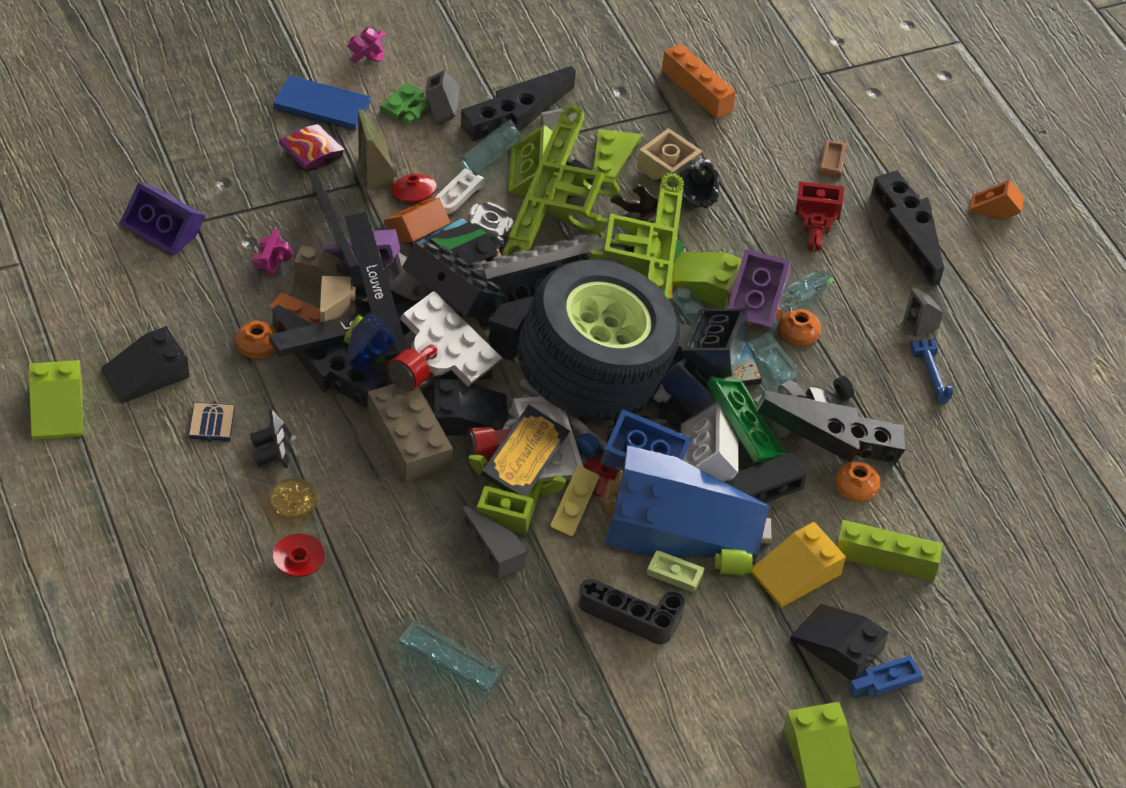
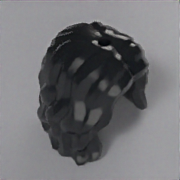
[675,159,720,208]

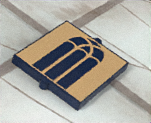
[189,401,235,442]

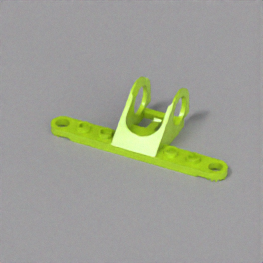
[503,104,620,257]
[588,173,684,300]

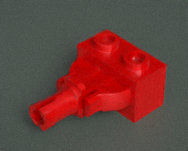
[795,181,844,252]

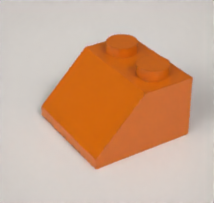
[383,197,451,245]

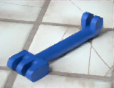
[910,338,953,404]

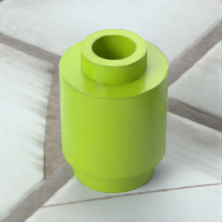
[715,549,753,576]

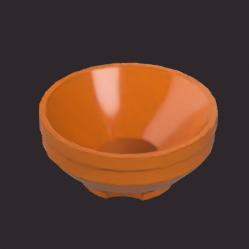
[778,309,821,346]
[235,321,278,359]
[835,461,880,502]

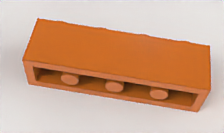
[662,43,736,119]

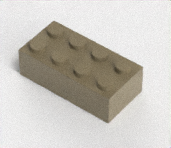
[368,384,453,482]

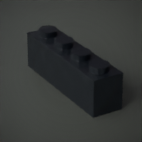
[724,452,807,503]

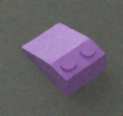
[728,249,791,328]

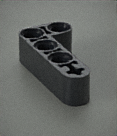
[578,579,685,644]

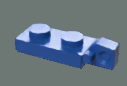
[848,655,923,698]

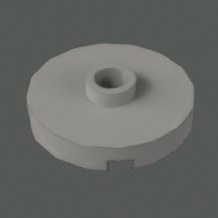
[467,203,513,238]

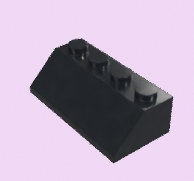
[477,260,562,327]
[682,308,749,378]

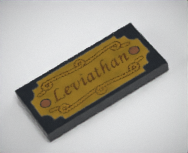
[480,404,570,497]

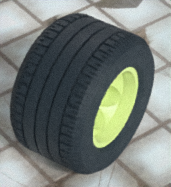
[517,260,680,420]

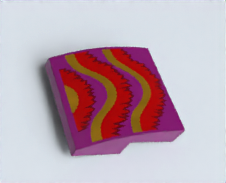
[279,125,344,169]

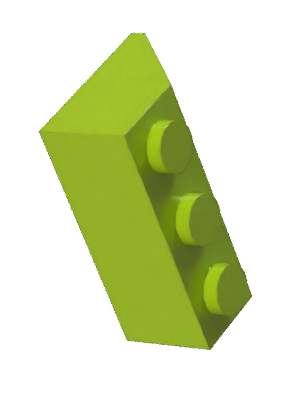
[508,125,552,195]

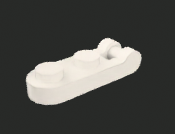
[436,168,486,214]

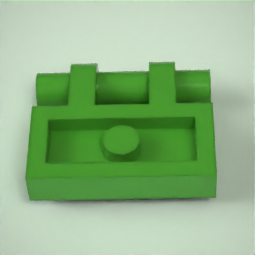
[380,82,431,125]

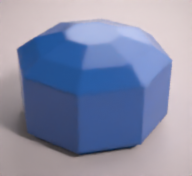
[576,433,601,458]

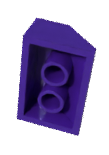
[119,182,206,255]

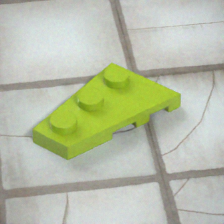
[593,129,642,180]

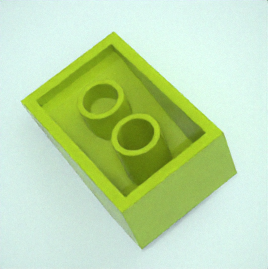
[672,252,742,309]
[29,360,83,440]
[783,702,860,788]

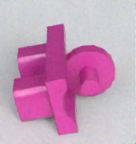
[346,26,386,63]
[252,230,293,276]

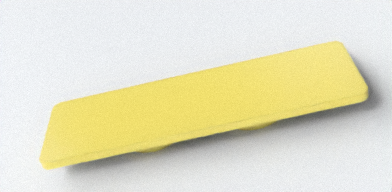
[550,466,599,537]

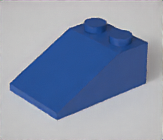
[600,409,692,473]

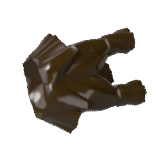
[610,183,658,223]

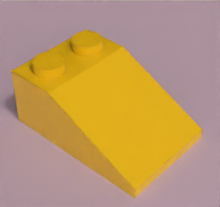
[751,522,846,608]

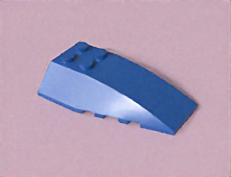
[604,445,769,557]

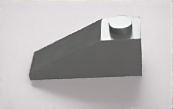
[462,506,528,578]

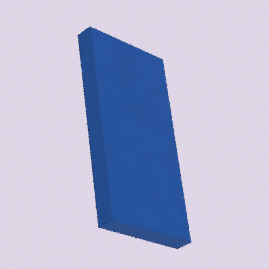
[273,75,371,130]

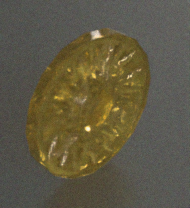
[270,478,318,519]

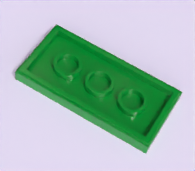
[706,378,786,463]

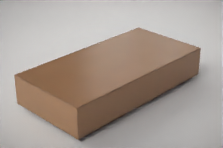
[819,140,847,178]

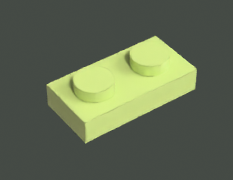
[646,550,704,593]

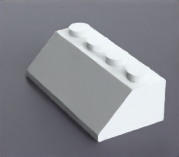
[681,401,738,482]

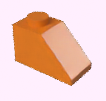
[969,179,1024,220]

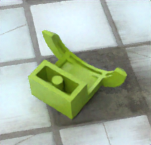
[469,455,566,535]

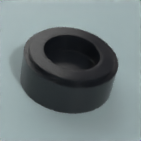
[833,375,854,401]

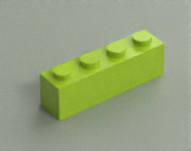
[836,520,943,581]

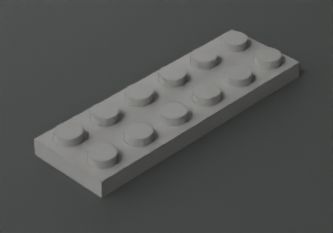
[469,234,605,279]

